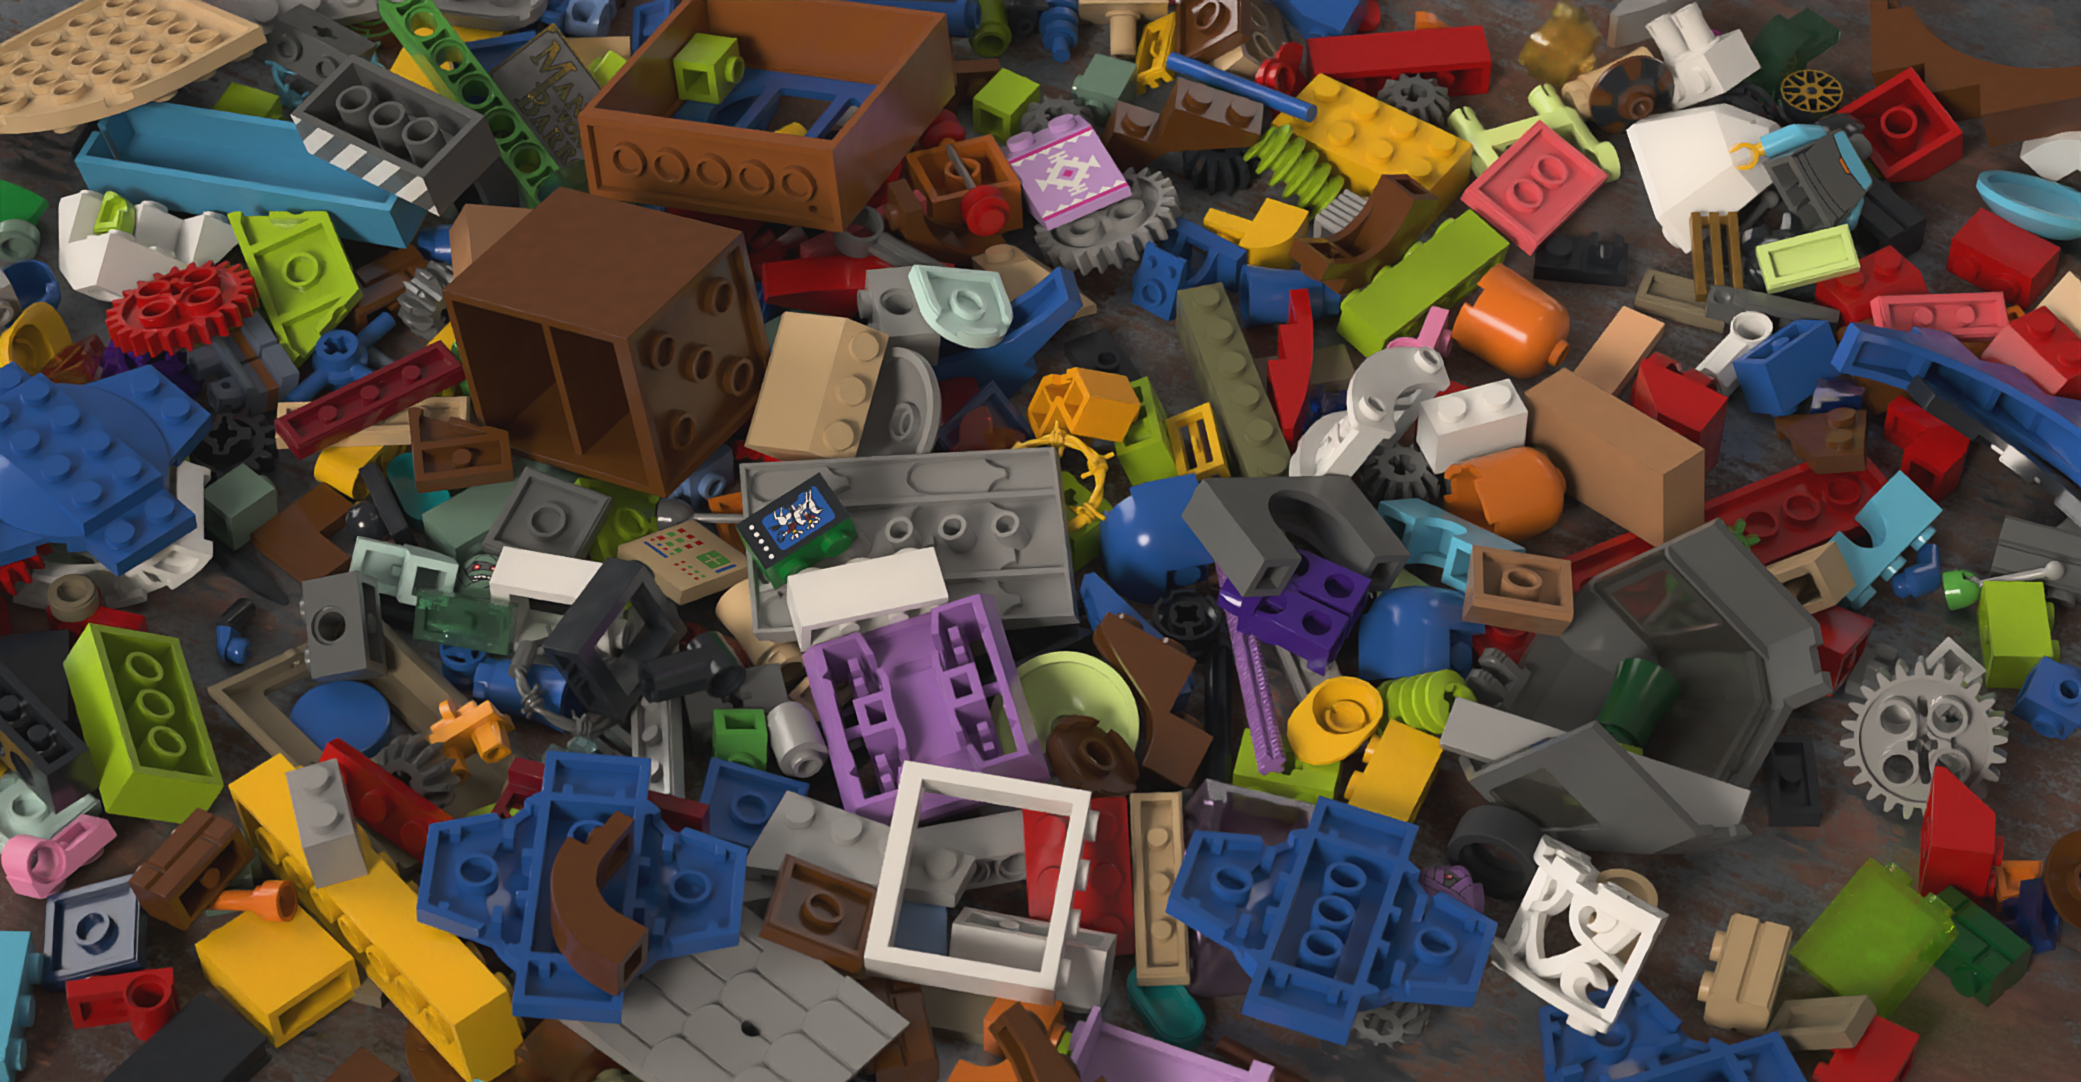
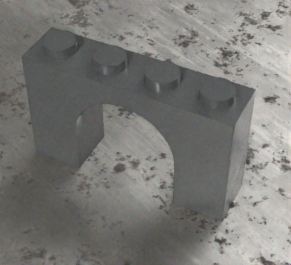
[1181,475,1411,597]

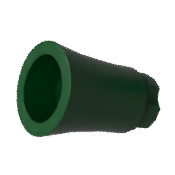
[1596,658,1681,749]

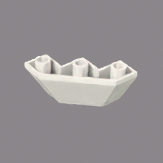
[1626,103,1781,254]
[59,190,238,302]

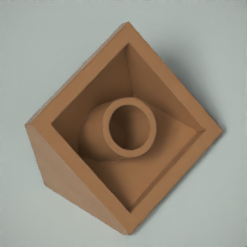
[1462,545,1574,637]

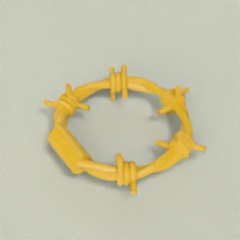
[1011,421,1115,534]

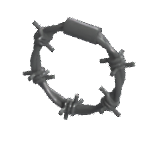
[508,625,631,745]

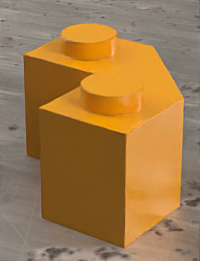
[1025,367,1141,449]

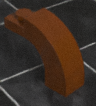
[1288,174,1440,295]
[551,810,648,996]

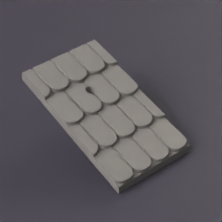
[739,447,1080,643]
[508,905,910,1082]

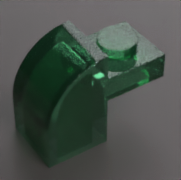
[1742,7,1840,106]

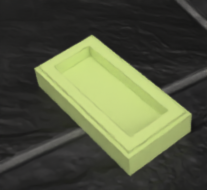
[1756,224,1860,294]

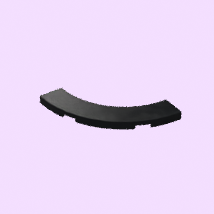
[1907,374,2081,528]

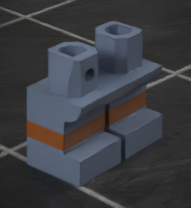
[186,310,299,417]

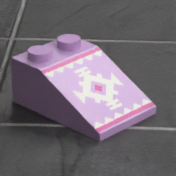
[1000,114,1132,231]

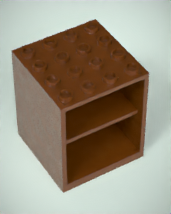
[442,186,771,499]

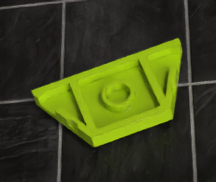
[227,211,364,369]

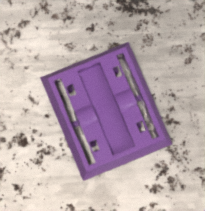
[802,593,1051,827]

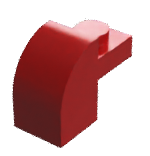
[1882,395,1970,505]

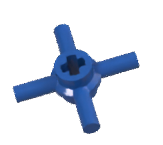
[285,312,396,402]

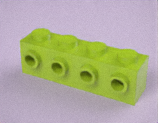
[1336,209,1510,358]

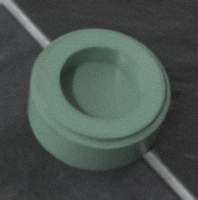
[0,219,40,263]

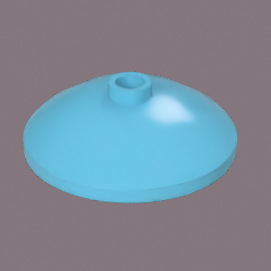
[1976,170,2081,240]

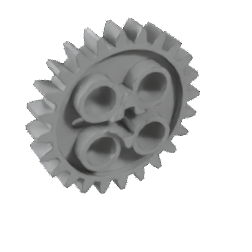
[1034,167,1182,276]
[1840,656,2009,820]

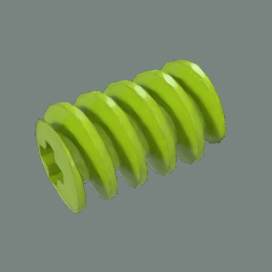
[1243,123,1344,221]
[1376,669,1477,737]

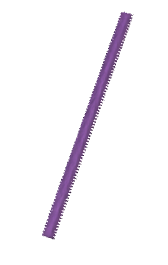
[1189,428,1287,776]

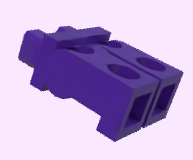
[1217,542,1372,677]

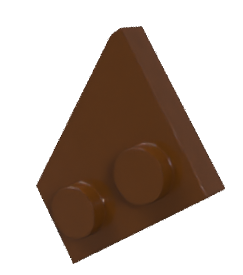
[408,407,515,494]
[1775,407,1869,474]

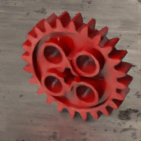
[105,260,260,358]

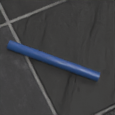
[1166,52,1317,122]

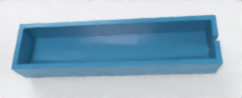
[74,101,428,249]

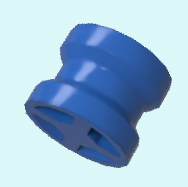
[439,628,490,691]

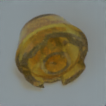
[1518,0,1603,88]

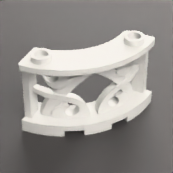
[1289,346,1450,478]
[13,461,213,609]
[1489,834,1669,1036]

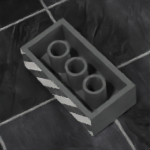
[290,53,501,216]

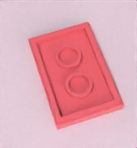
[1460,119,1609,256]

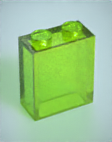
[1789,857,1960,1020]

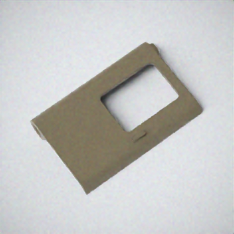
[207,619,534,876]

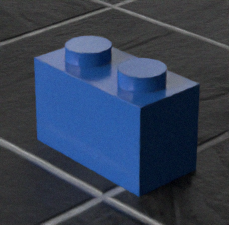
[1732,319,1842,418]

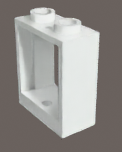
[489,546,630,658]

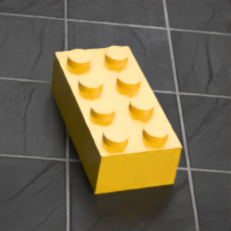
[1271,73,1473,235]

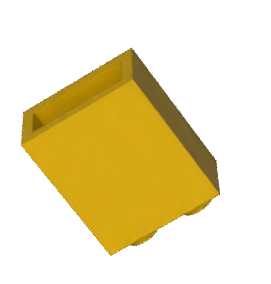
[195,905,361,1048]

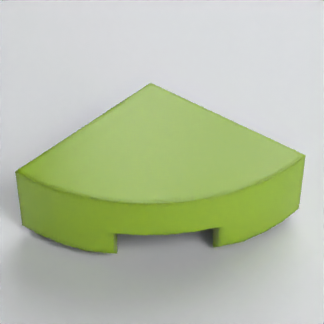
[93,191,135,236]

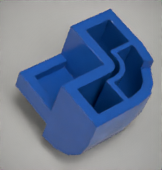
[1099,473,1214,604]
[1358,585,1486,685]

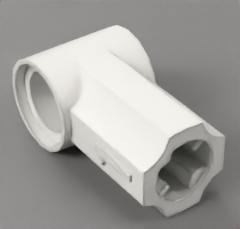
[1696,311,1773,397]

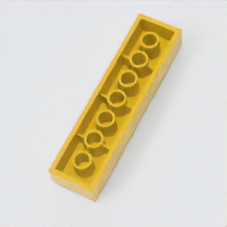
[228,753,528,1082]

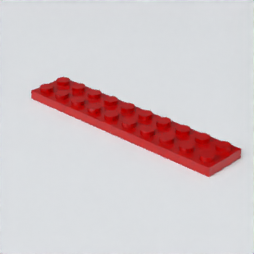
[1472,456,1888,671]

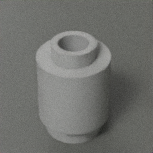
[766,702,829,778]

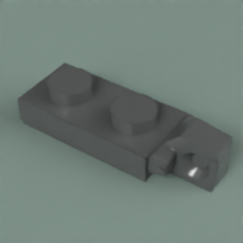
[1705,285,1840,335]

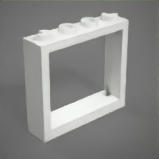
[864,760,1100,1007]

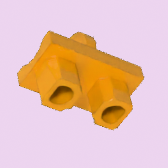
[429,698,515,788]

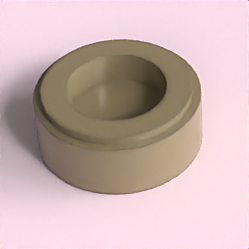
[47,574,100,622]

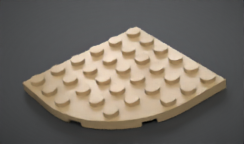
[0,0,267,134]

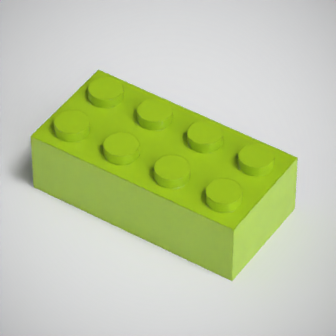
[63,623,224,824]

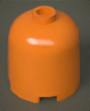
[1451,263,1571,379]
[1443,447,1566,544]

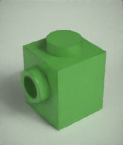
[711,709,768,772]

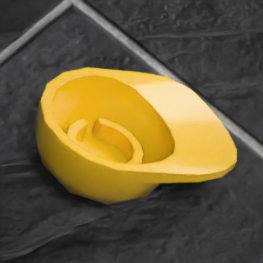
[0,302,72,382]
[1287,676,1383,765]

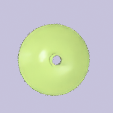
[990,651,1140,763]

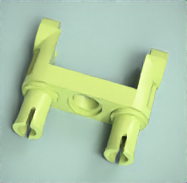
[1447,83,1620,184]

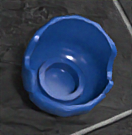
[2,259,61,328]

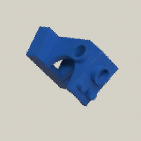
[1131,216,1247,322]

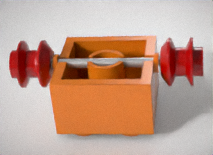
[905,109,1023,236]

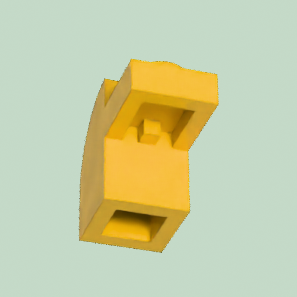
[1202,198,1309,270]

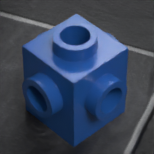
[2010,656,2081,741]

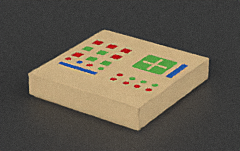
[617,519,748,606]

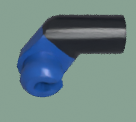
[216,598,256,664]

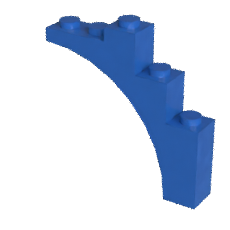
[770,266,1083,399]
[1831,321,2081,487]

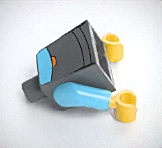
[1728,124,1872,233]

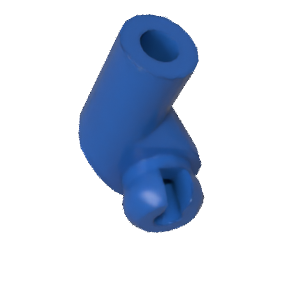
[1891,543,1941,599]

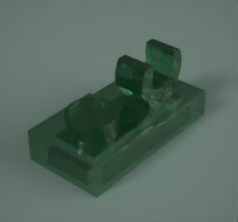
[413,587,519,656]

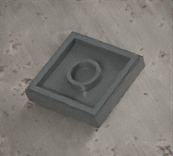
[481,466,615,560]

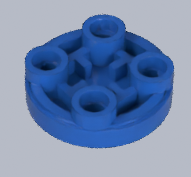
[290,680,392,759]

